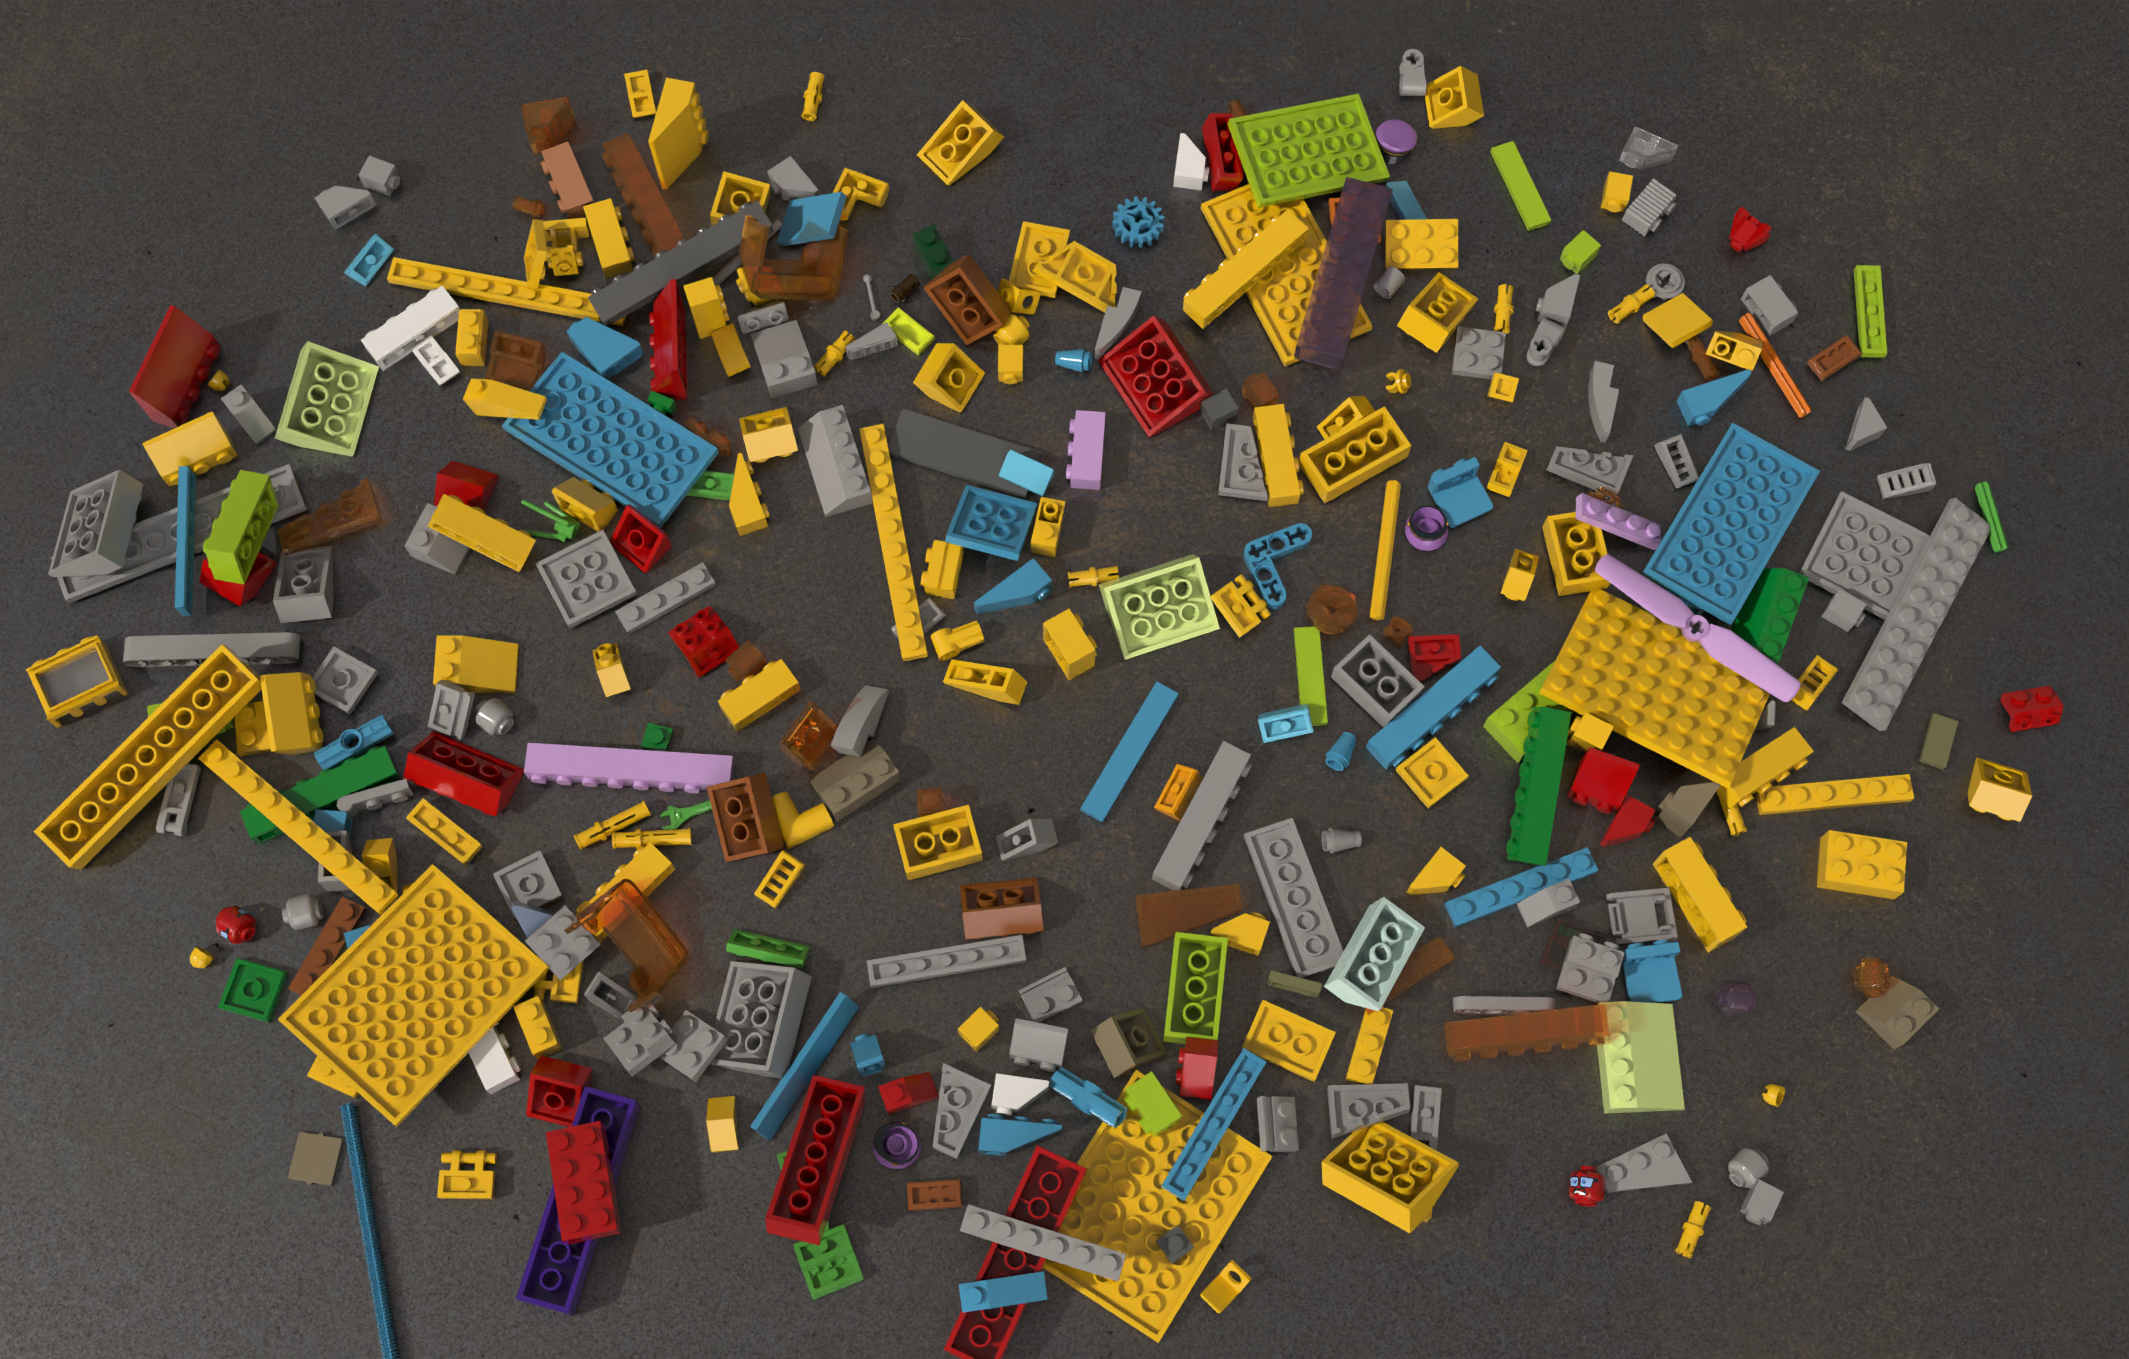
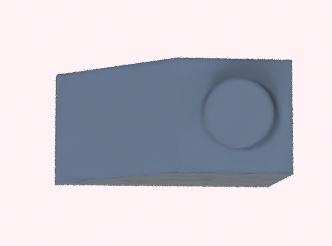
[510,901,553,938]

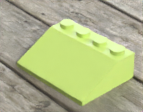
[275,341,379,457]
[1099,554,1220,660]
[1593,1001,1685,1114]

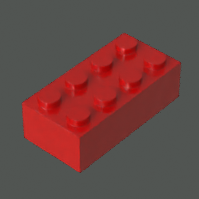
[546,1121,622,1245]

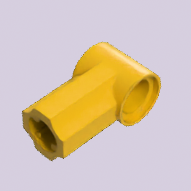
[930,620,985,661]

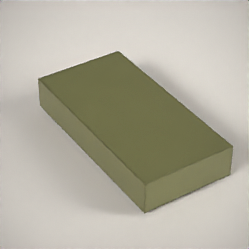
[1919,713,1958,770]
[1267,970,1322,998]

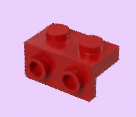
[2000,685,2064,732]

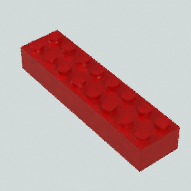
[943,1146,1089,1359]

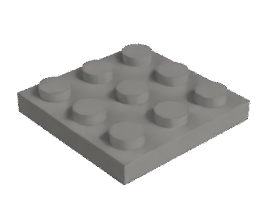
[535,530,637,629]

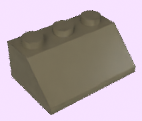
[808,739,901,822]

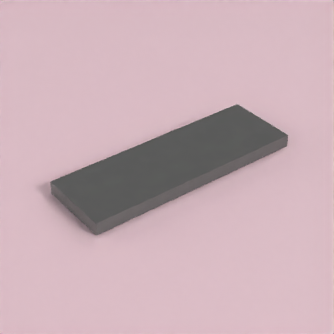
[888,409,1042,499]

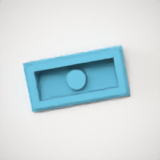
[1385,181,1427,220]
[343,234,395,286]
[999,450,1054,497]
[1258,704,1314,743]

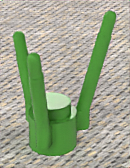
[521,499,580,542]

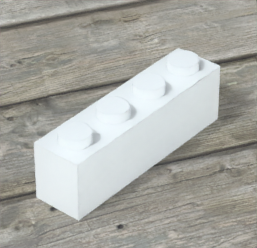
[361,286,460,371]
[469,1022,521,1095]

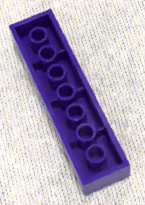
[516,1086,641,1316]

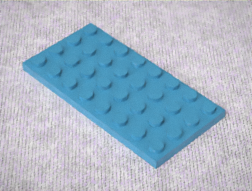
[502,351,719,528]
[1641,423,1820,625]

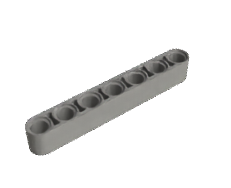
[123,632,301,667]

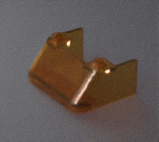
[739,215,849,301]
[564,879,689,1012]

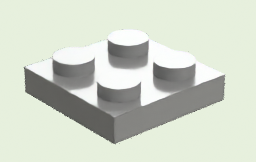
[1452,326,1506,380]
[312,647,378,715]
[493,851,564,921]
[524,905,600,980]
[659,1010,728,1082]

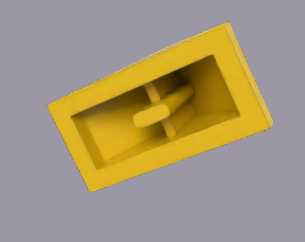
[706,1096,738,1152]

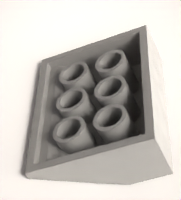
[48,470,143,577]
[709,961,812,1079]

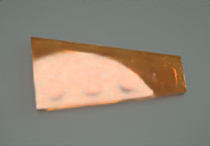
[277,478,382,556]
[1135,884,1242,948]

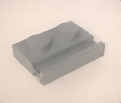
[427,679,475,740]
[1018,967,1083,1023]
[1257,1096,1299,1152]

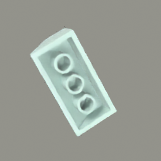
[1324,897,1425,1011]

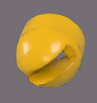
[207,369,229,391]
[189,946,214,968]
[1762,1084,1785,1107]

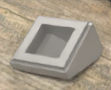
[1754,700,1776,733]

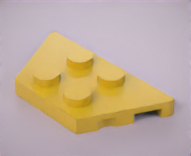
[1033,241,1117,313]

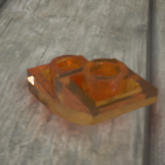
[684,416,732,458]

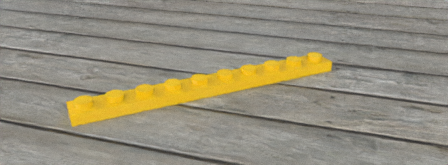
[387,257,626,326]
[859,424,928,662]
[198,740,399,915]

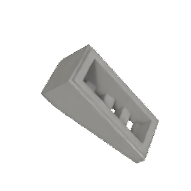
[846,322,898,361]
[1654,434,1699,489]
[1877,463,1936,499]

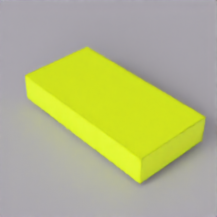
[882,307,935,356]

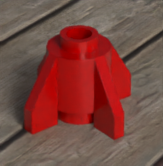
[1728,207,1772,252]

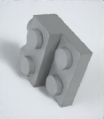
[1556,933,1625,1003]
[603,1001,675,1077]

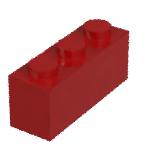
[1202,113,1243,191]

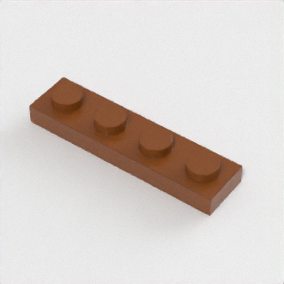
[288,896,367,996]

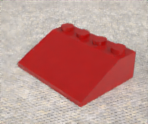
[649,279,688,401]
[129,305,220,428]
[1098,315,1214,438]

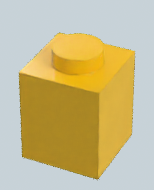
[1601,171,1633,212]
[998,345,1023,384]
[958,1007,999,1052]

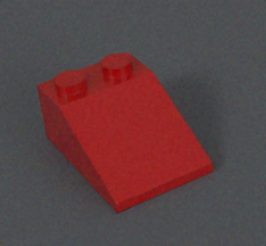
[1566,747,1640,814]

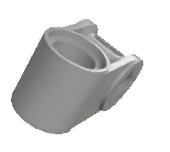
[1399,49,1426,96]
[1526,318,1566,367]

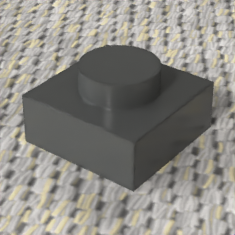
[1156,1225,1194,1264]

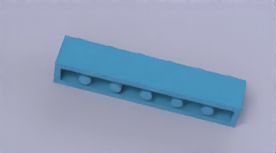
[1366,646,1501,770]

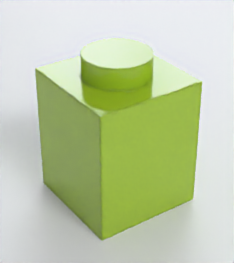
[1560,230,1601,274]

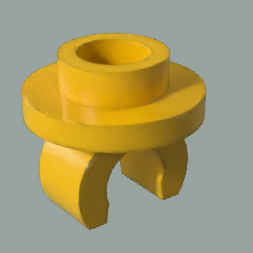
[1386,369,1411,394]

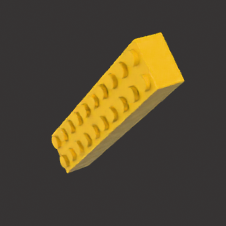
[34,644,262,870]

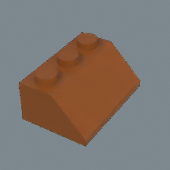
[924,254,1012,345]
[707,772,784,862]
[960,877,1044,940]

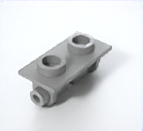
[736,299,789,335]

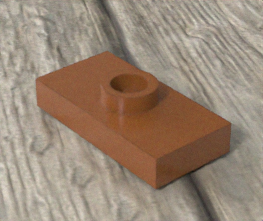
[1807,335,1862,381]
[907,1179,962,1211]

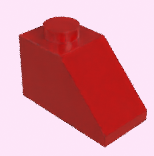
[1600,795,1655,847]
[878,1072,939,1116]

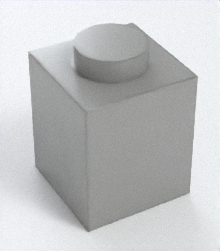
[359,155,400,196]
[1821,589,1866,632]
[1740,1179,1784,1225]

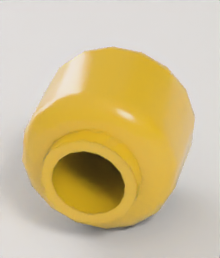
[993,314,1030,345]

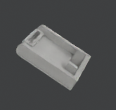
[1606,887,1678,946]

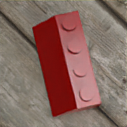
[403,731,524,817]

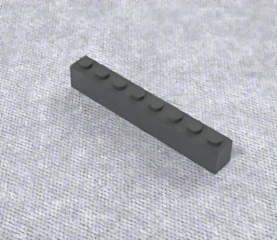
[588,200,774,327]

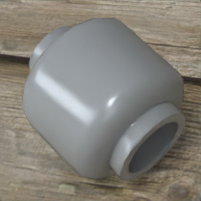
[476,698,515,736]
[282,894,324,930]
[1728,1148,1769,1189]

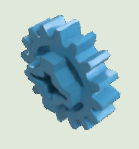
[1112,196,1164,248]

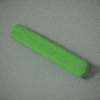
[1975,481,2008,552]

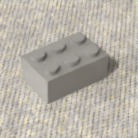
[1331,634,1425,728]

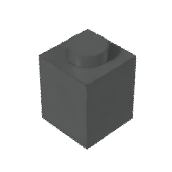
[1200,388,1240,431]

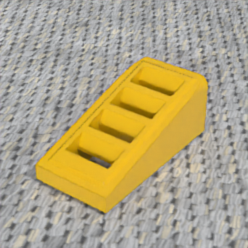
[1792,655,1838,710]
[754,850,807,908]

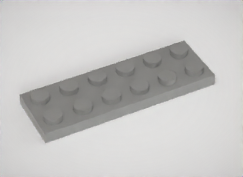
[1243,818,1343,979]

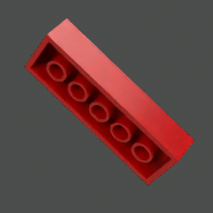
[765,1075,865,1246]

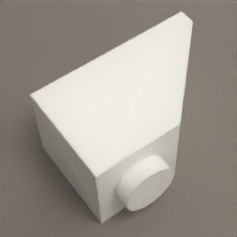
[1173,133,1209,190]
[991,1073,1049,1116]

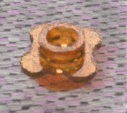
[1383,616,1413,645]

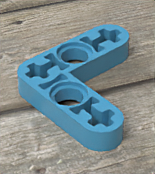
[1243,523,1312,609]

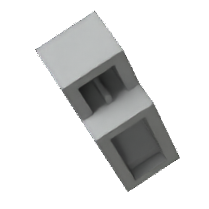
[1095,287,1142,360]
[1588,361,1619,443]
[831,685,889,757]

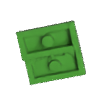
[793,1224,864,1300]

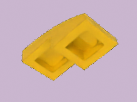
[624,70,656,119]
[1486,442,1528,497]

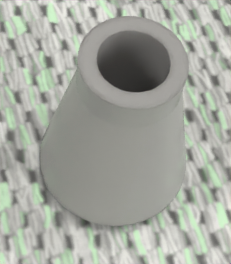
[1321,828,1362,854]

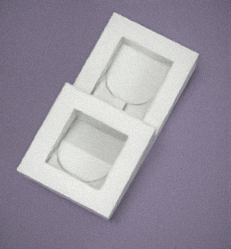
[411,335,460,386]

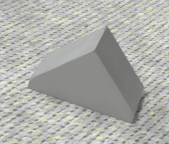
[1845,397,1887,451]
[584,972,638,1021]

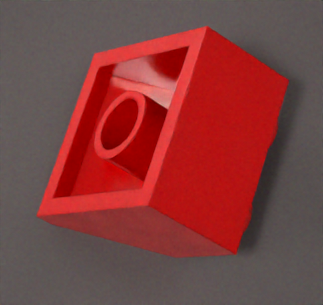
[199,552,276,607]
[526,1055,592,1127]

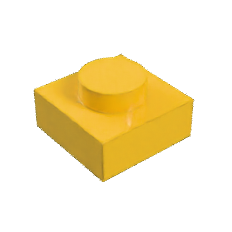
[1487,372,1519,403]

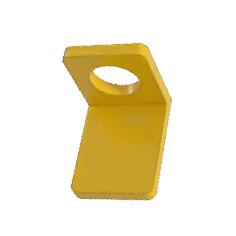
[997,278,1041,315]
[1200,1260,1251,1314]

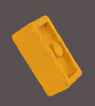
[1154,764,1204,821]

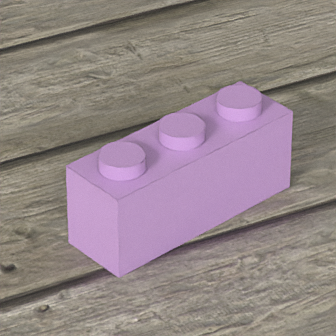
[1066,410,1105,490]

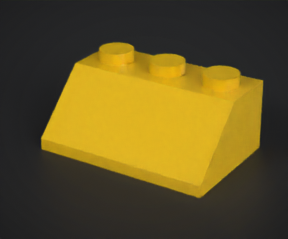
[142,411,238,487]
[260,672,324,756]

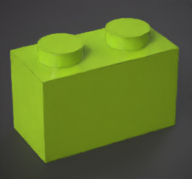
[1123,1071,1182,1138]

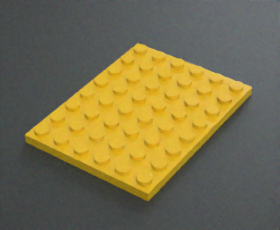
[1539,588,1770,788]
[278,864,549,1128]
[1044,1070,1273,1343]

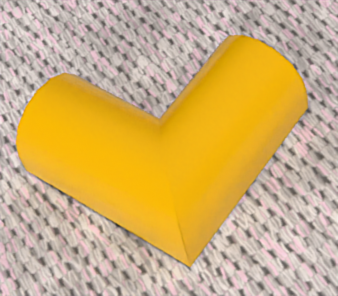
[833,167,889,221]
[772,792,834,850]

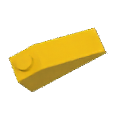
[463,378,547,420]
[943,659,1027,705]

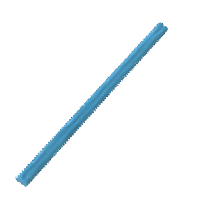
[340,1102,399,1359]

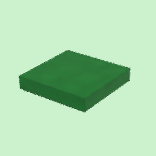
[218,958,288,1023]

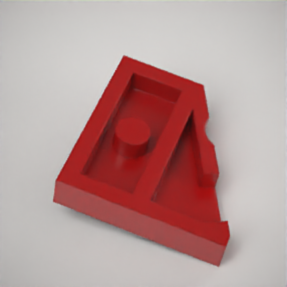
[1407,634,1461,683]

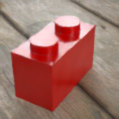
[1175,1037,1218,1099]

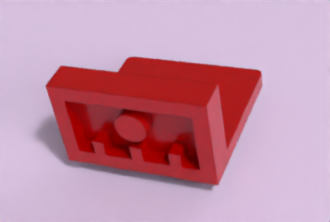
[668,606,741,678]

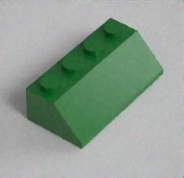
[1731,568,1809,665]

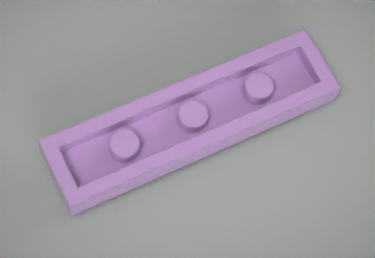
[1576,493,1661,550]

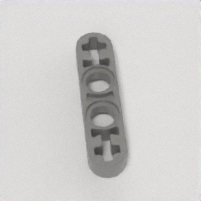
[1453,996,1556,1015]

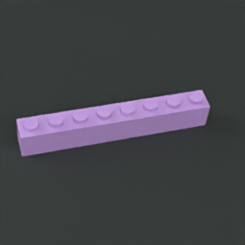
[524,743,736,794]

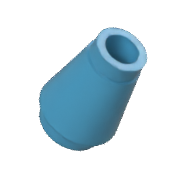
[1055,349,1092,373]
[1325,732,1357,771]

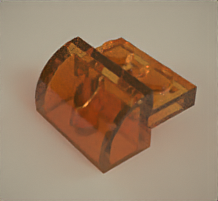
[485,330,546,391]

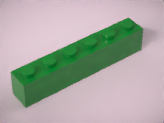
[1506,707,1572,866]
[240,746,402,845]

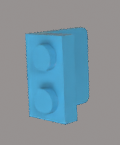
[1427,457,1493,528]
[1622,939,1682,1003]

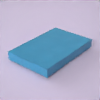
[777,192,847,246]

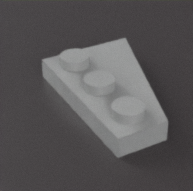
[1218,423,1268,501]
[1547,446,1634,499]
[933,1063,991,1159]
[1327,1083,1410,1139]
[1596,1133,1692,1193]

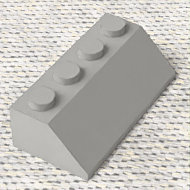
[798,405,873,517]

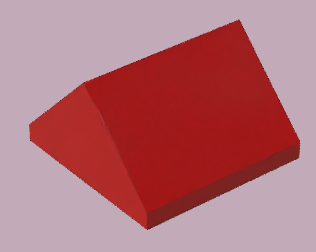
[434,461,499,511]
[609,504,672,573]

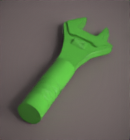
[660,800,712,830]

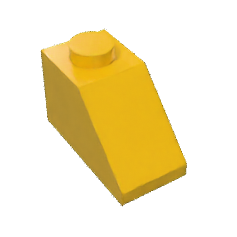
[1317,396,1375,439]
[1501,548,1539,601]
[1407,847,1466,895]
[1210,912,1270,956]

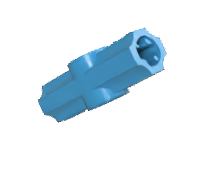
[314,714,394,770]
[1049,1067,1128,1129]

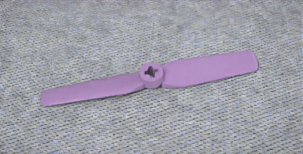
[1595,554,1801,703]

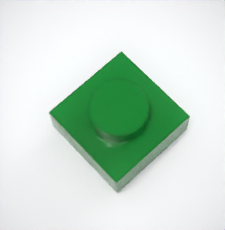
[648,391,677,418]
[641,722,674,752]

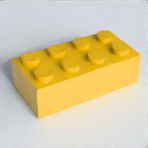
[1299,406,1412,504]
[1653,837,1747,953]

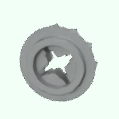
[1645,263,1685,301]

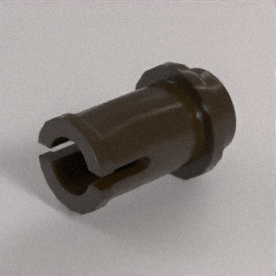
[889,273,920,303]

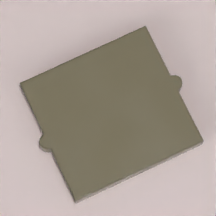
[288,1132,344,1186]

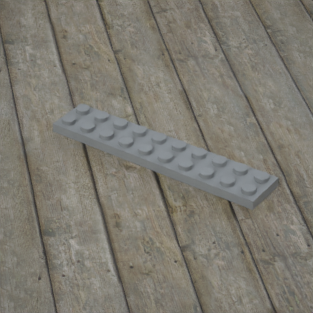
[50,464,308,603]
[1841,498,1990,731]

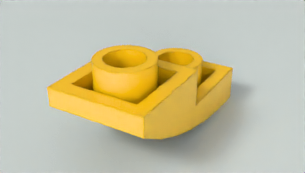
[711,323,751,377]

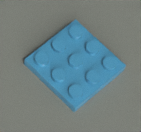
[945,485,1037,561]

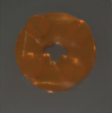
[1306,584,1357,635]

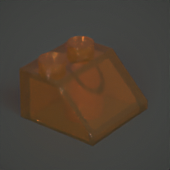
[521,96,577,154]
[779,701,838,771]

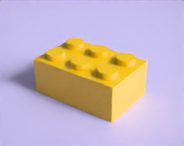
[1542,512,1610,596]
[893,805,983,881]
[1817,830,1907,899]

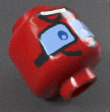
[216,905,256,945]
[1569,1166,1605,1207]

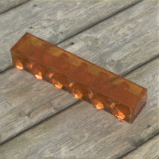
[601,132,684,258]
[1444,1004,1611,1062]

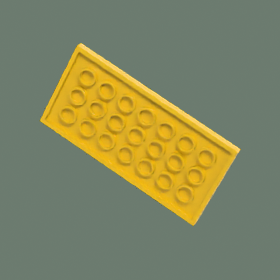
[1201,184,1373,367]

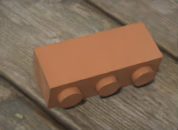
[540,141,594,219]

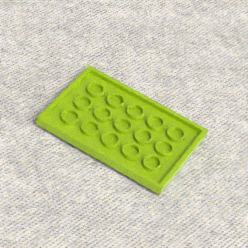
[1227,94,1390,208]

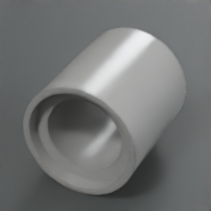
[1373,266,1405,299]

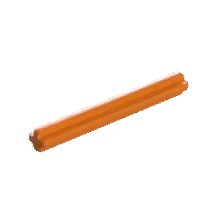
[1739,313,1812,418]

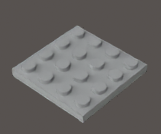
[1799,491,1930,620]

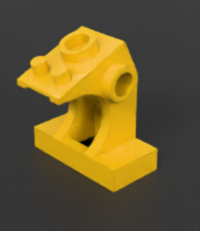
[543,218,590,276]

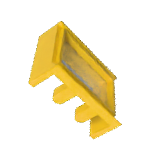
[26,635,128,728]

